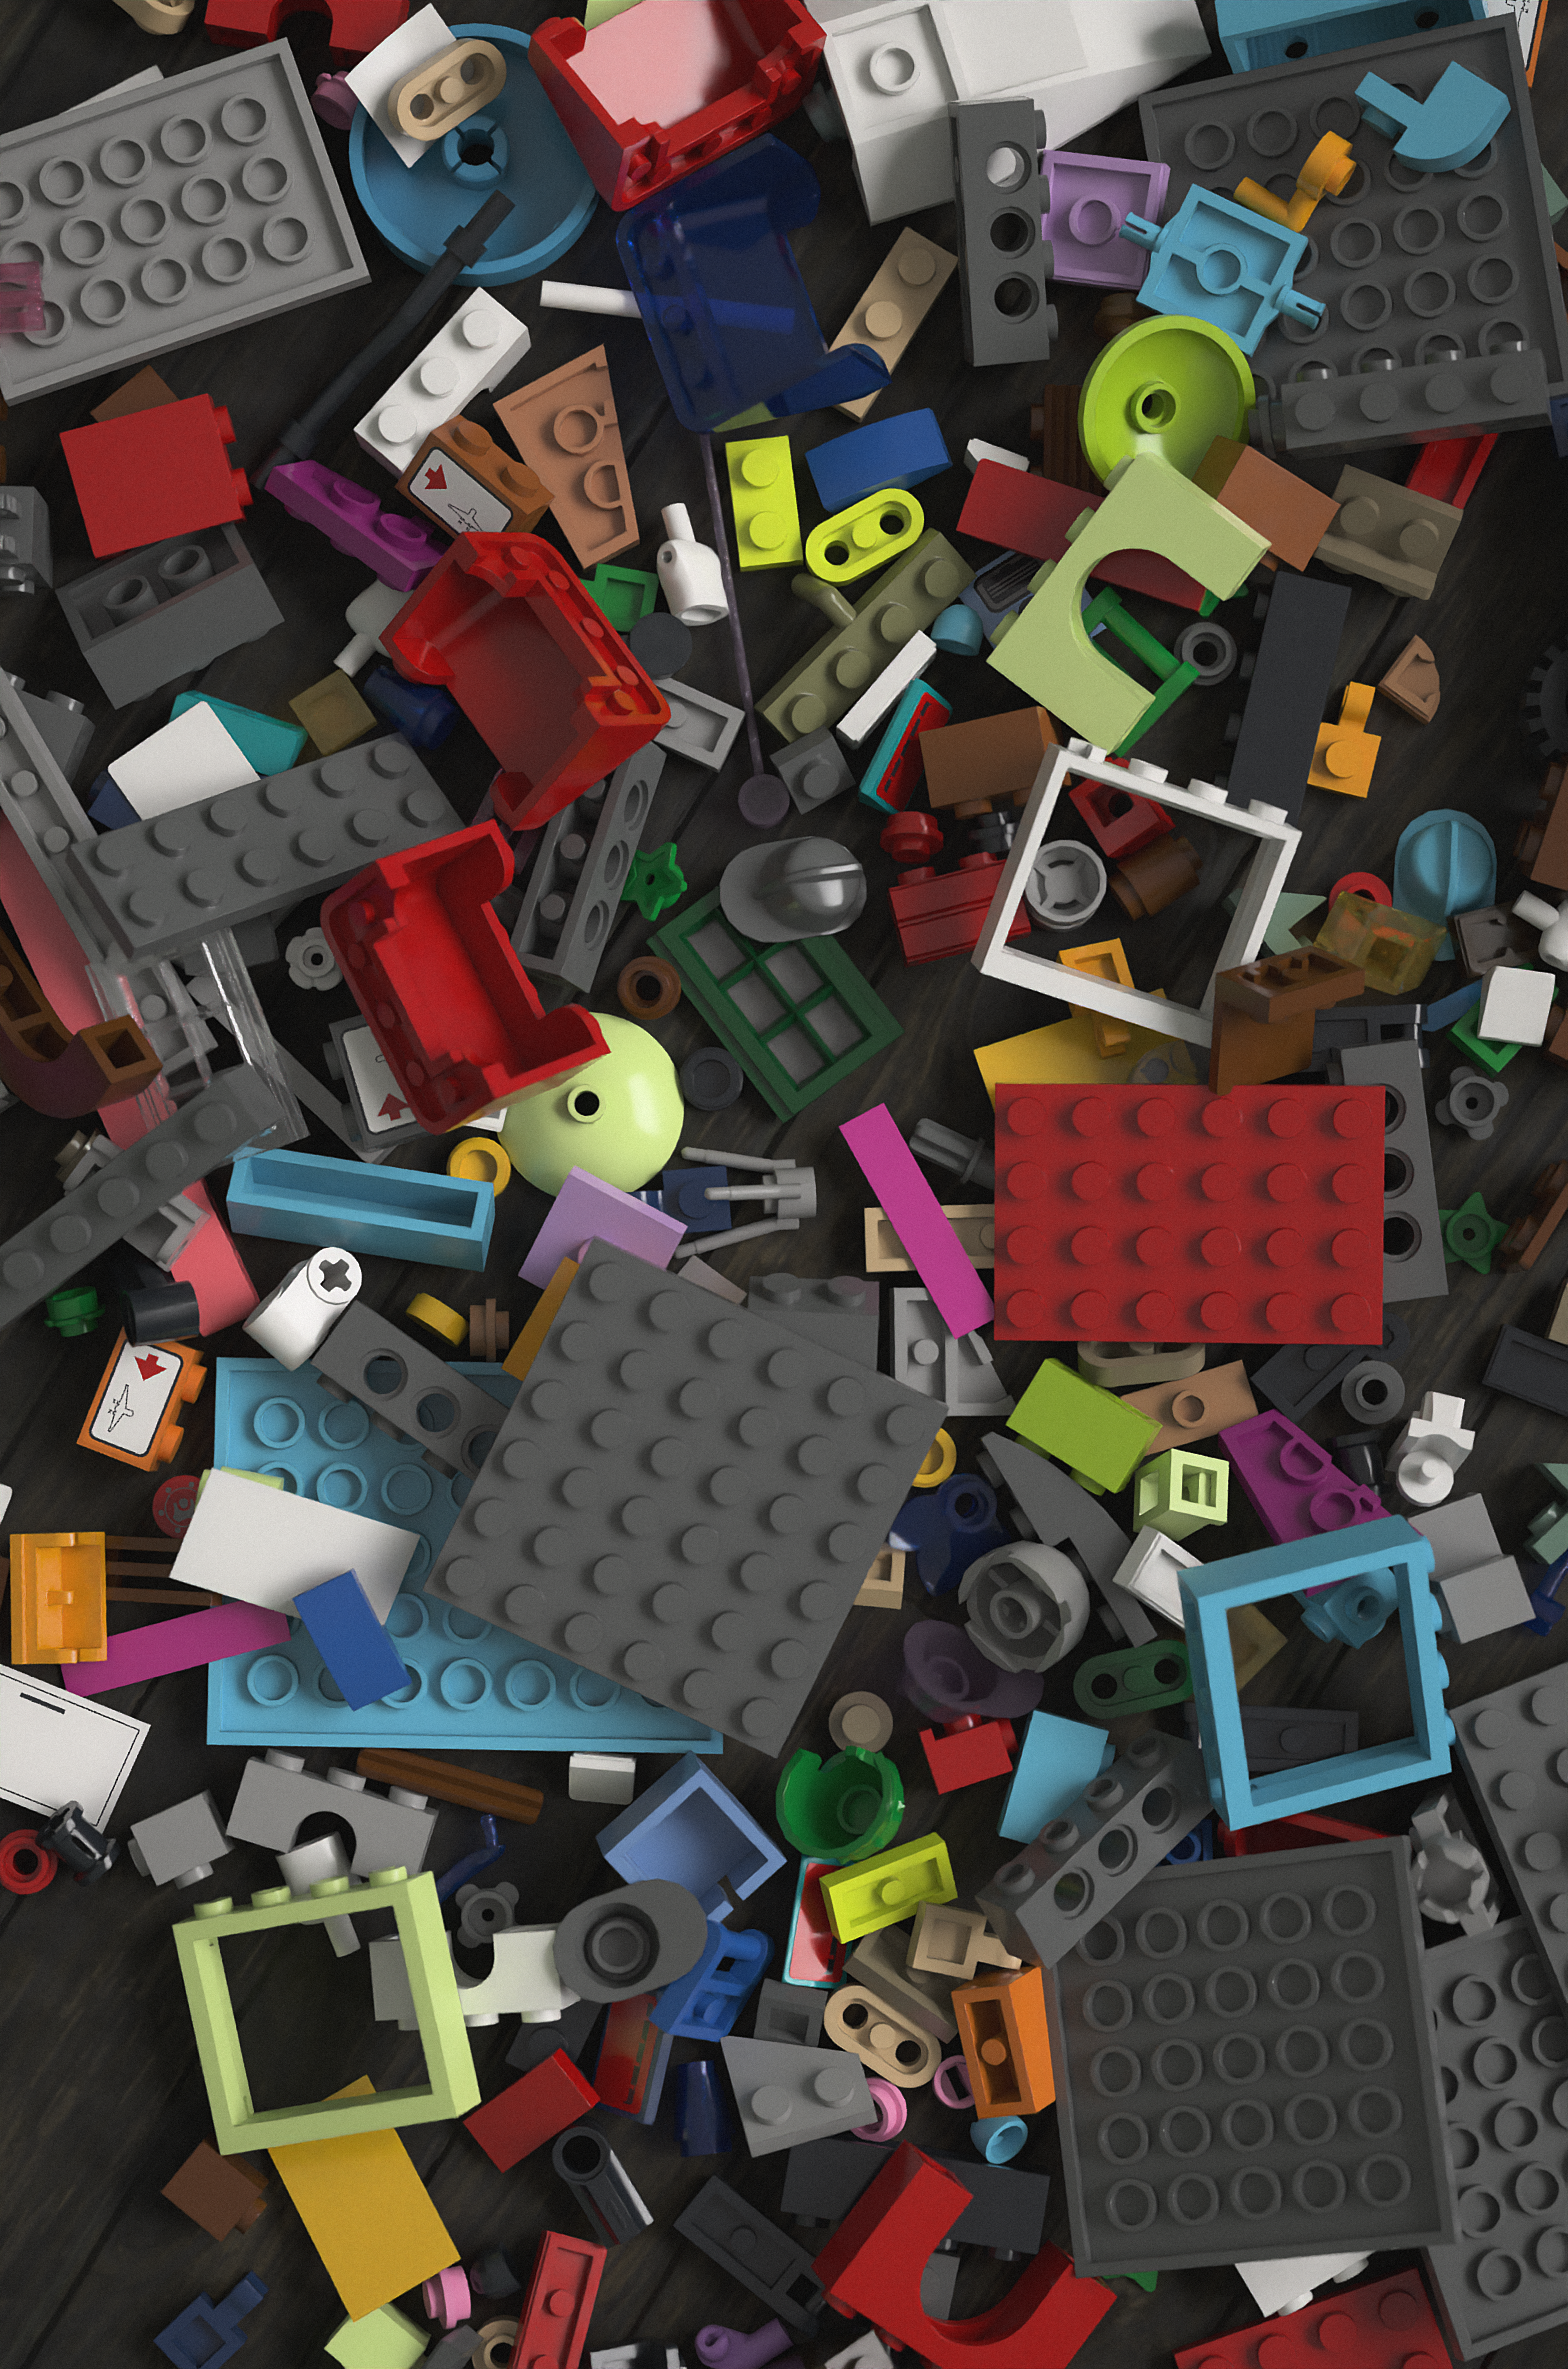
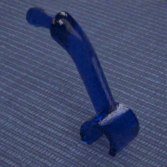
[1522,1549,1568,1637]
[435,1814,506,1905]

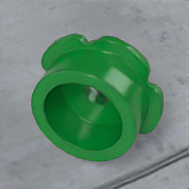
[44,1286,106,1337]

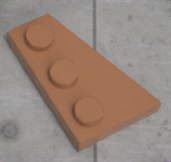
[493,344,640,573]

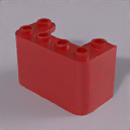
[320,819,611,1135]

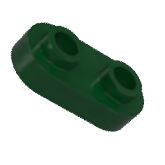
[1071,1639,1194,1719]

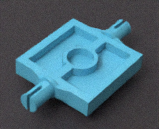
[1119,184,1326,358]

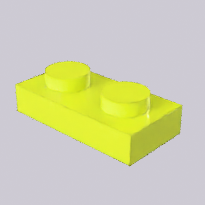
[725,436,803,572]
[819,1832,958,1944]

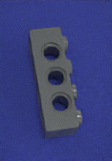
[948,96,1058,366]
[510,742,667,994]
[1323,1037,1449,1303]
[310,1300,509,1481]
[975,1728,1214,1971]

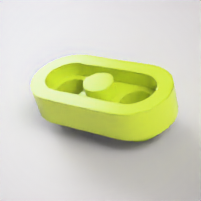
[805,488,924,587]

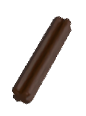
[356,1747,544,1825]

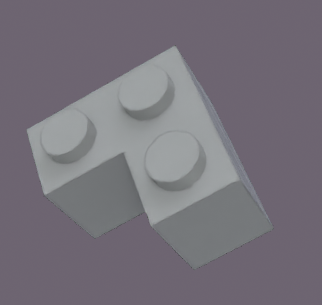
[1402,1492,1536,1644]

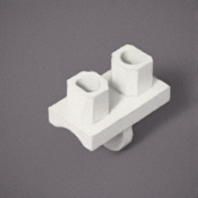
[1385,1392,1475,1507]

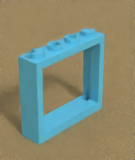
[1176,1514,1456,1831]

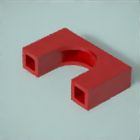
[810,2139,1118,2369]

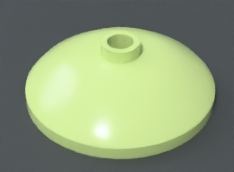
[497,1012,684,1197]

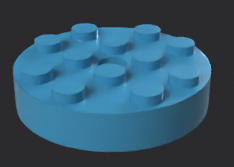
[349,23,600,287]

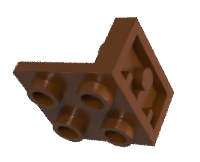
[1208,945,1366,1096]
[1497,1158,1568,1274]

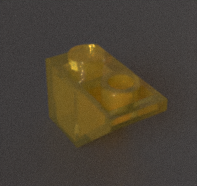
[1313,890,1449,996]

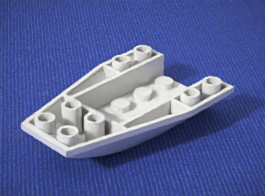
[799,0,1212,226]

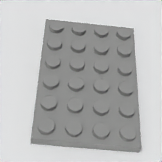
[0,37,372,407]

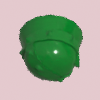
[775,1745,905,1865]

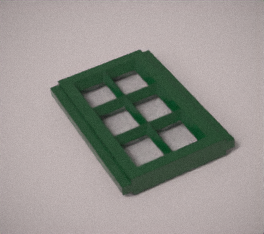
[646,885,905,1124]

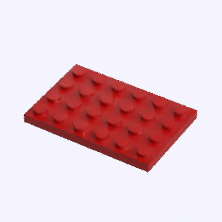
[994,1082,1385,1345]

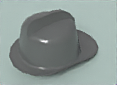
[720,837,867,943]
[553,1878,708,2003]

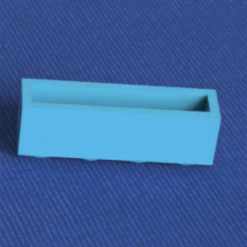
[226,1144,495,1272]

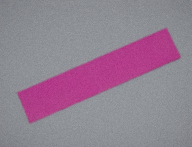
[839,1103,994,1340]
[60,1600,292,1697]

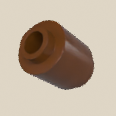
[1106,832,1204,922]

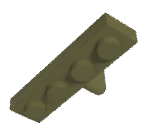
[753,528,977,745]

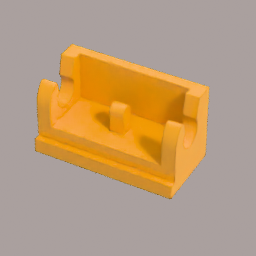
[10,1532,107,1664]

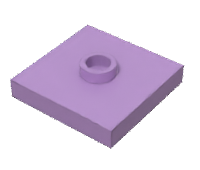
[1040,149,1170,293]
[518,1165,688,1290]

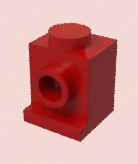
[1068,757,1176,861]
[917,1710,1020,1794]

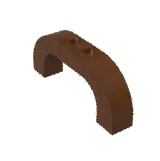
[0,926,164,1118]

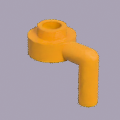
[1233,131,1357,233]

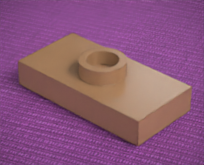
[1119,1360,1259,1456]

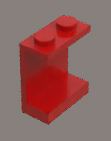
[59,393,254,561]

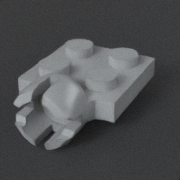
[1409,1782,1507,1938]

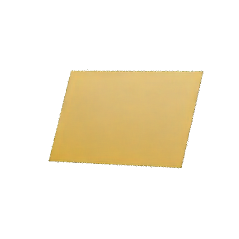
[973,988,1196,1112]
[267,2075,461,2323]

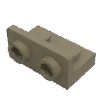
[1312,464,1464,600]

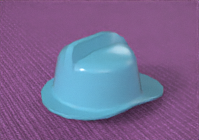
[1392,809,1497,961]

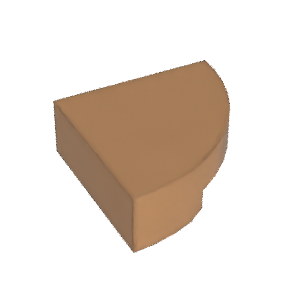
[1375,635,1440,725]

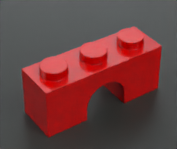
[204,0,410,68]

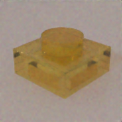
[288,668,378,757]

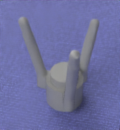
[673,1147,816,1259]

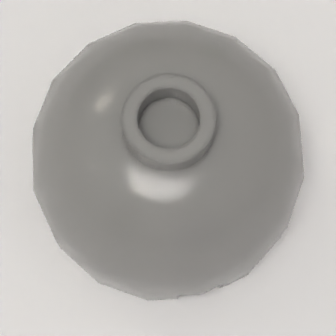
[958,1541,1090,1673]

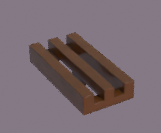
[105,1535,223,1606]

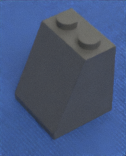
[748,1273,879,1370]

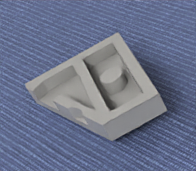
[889,1288,1016,1416]
[720,2036,878,2158]

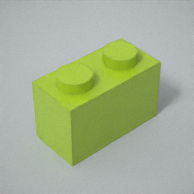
[1005,1358,1163,1496]

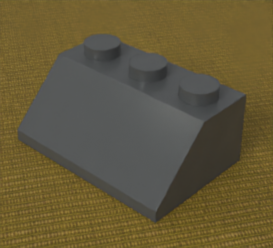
[55,522,285,710]

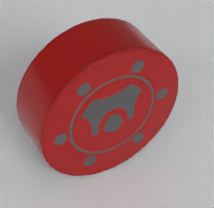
[153,1475,201,1539]

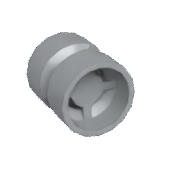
[1022,840,1107,933]

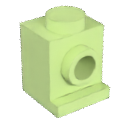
[1133,1449,1229,1541]

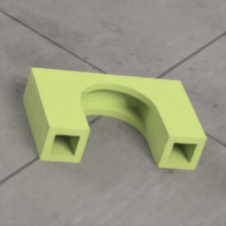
[986,450,1272,756]

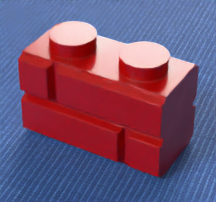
[887,852,1031,968]

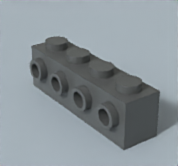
[1280,341,1552,460]

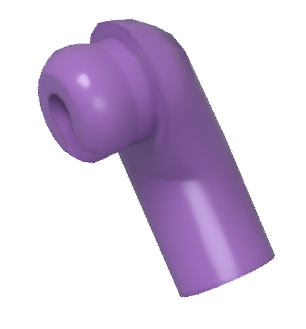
[695,2317,794,2369]

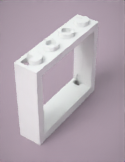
[971,737,1302,1049]

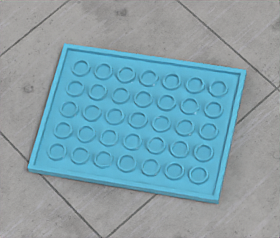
[207,1357,723,1754]

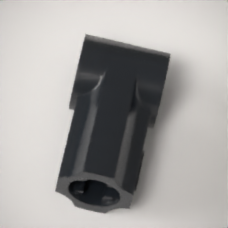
[107,1245,200,1348]
[552,2115,654,2249]

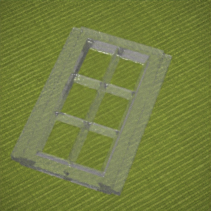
[84,926,310,1168]

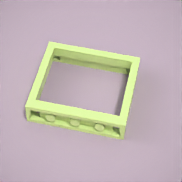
[172,1866,481,2155]

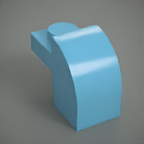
[1354,61,1511,173]

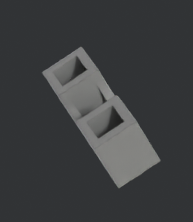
[226,1748,439,1878]

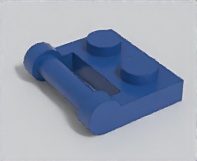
[648,1919,775,2043]

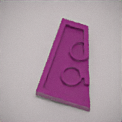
[264,459,449,592]
[1218,1408,1424,1598]

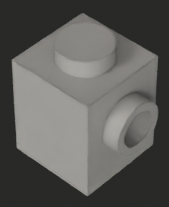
[128,1789,235,1889]

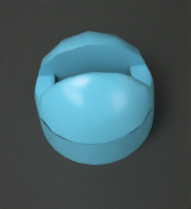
[930,605,983,656]
[970,2115,1028,2164]

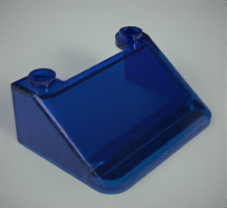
[616,133,892,435]

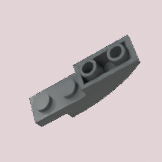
[975,1432,1157,1649]

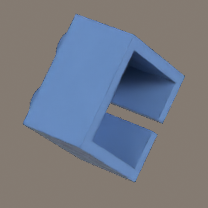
[596,1750,787,1922]

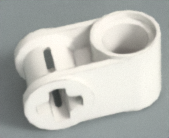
[243,1247,362,1371]

